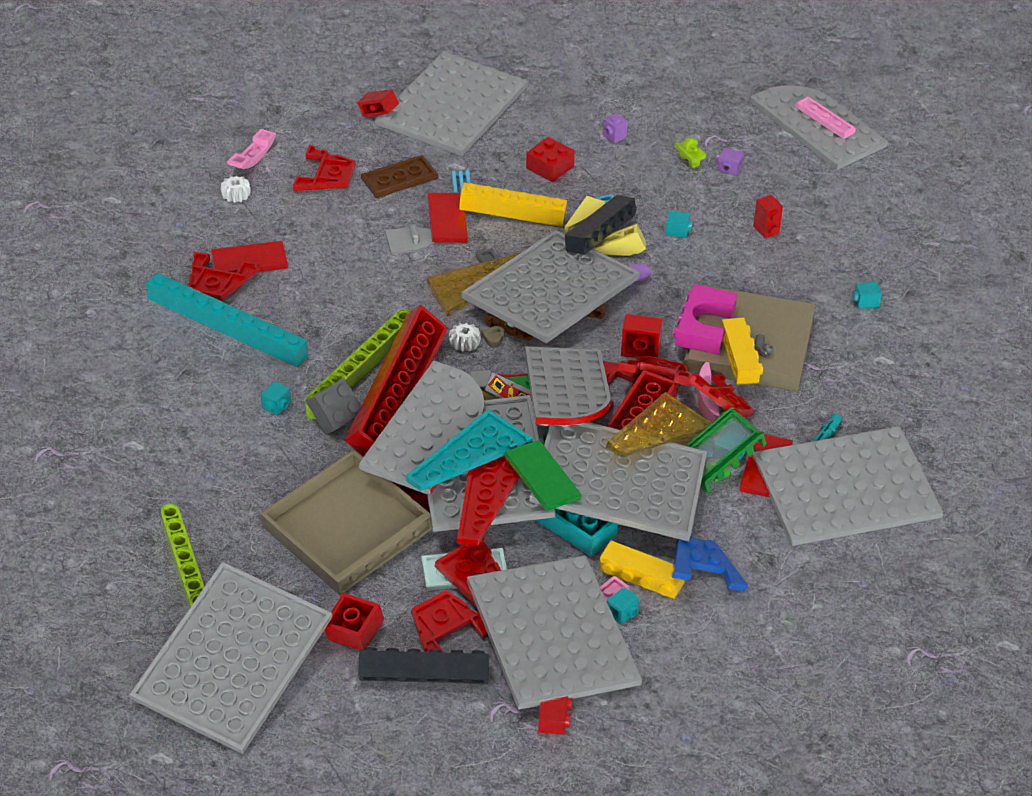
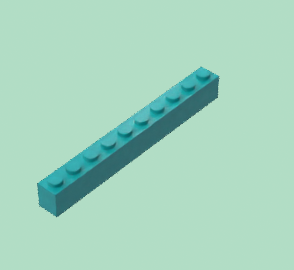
[146,273,308,367]

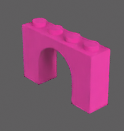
[673,284,737,355]

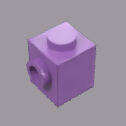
[603,113,628,143]
[716,148,744,176]

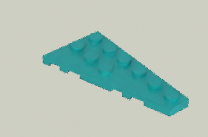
[405,409,533,491]

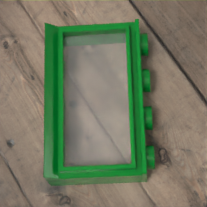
[686,407,766,493]

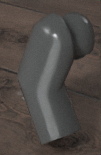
[755,334,774,356]

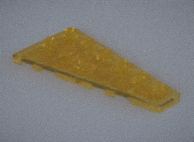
[427,252,522,317]
[606,392,712,458]

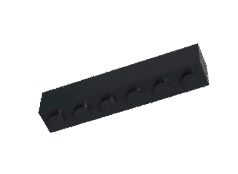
[565,195,637,255]
[358,647,489,684]

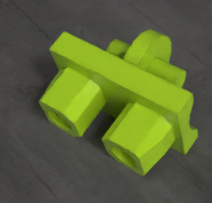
[675,137,706,168]

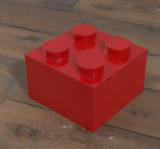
[526,136,575,183]
[621,314,663,358]
[324,593,384,650]

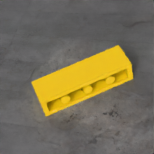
[721,318,763,385]
[599,541,685,599]

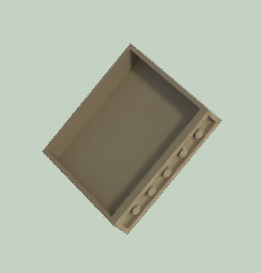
[684,286,816,392]
[260,450,433,595]

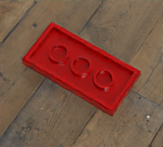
[427,192,468,243]
[211,241,288,273]
[739,434,793,498]

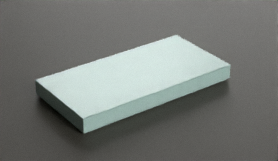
[422,548,507,591]

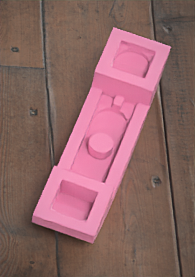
[227,129,276,169]
[697,362,720,424]

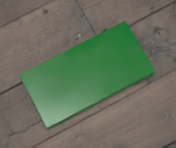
[504,440,582,511]

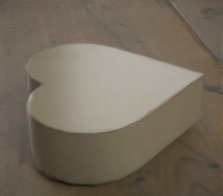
[481,326,504,347]

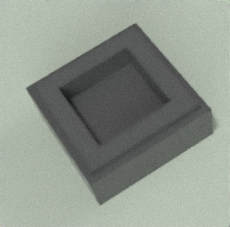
[476,248,499,268]

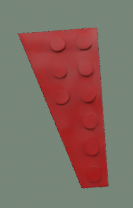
[457,456,520,545]
[434,536,502,607]

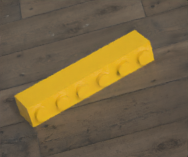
[459,182,567,227]

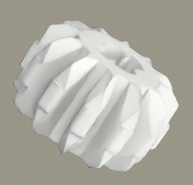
[221,175,251,203]
[449,322,481,353]

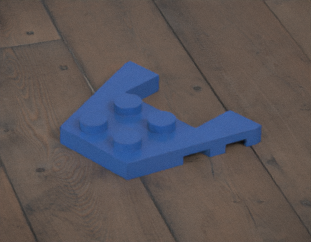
[671,536,748,592]

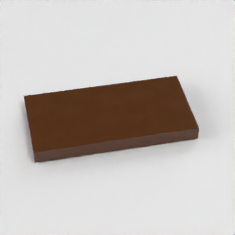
[361,155,438,198]

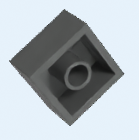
[306,378,361,434]

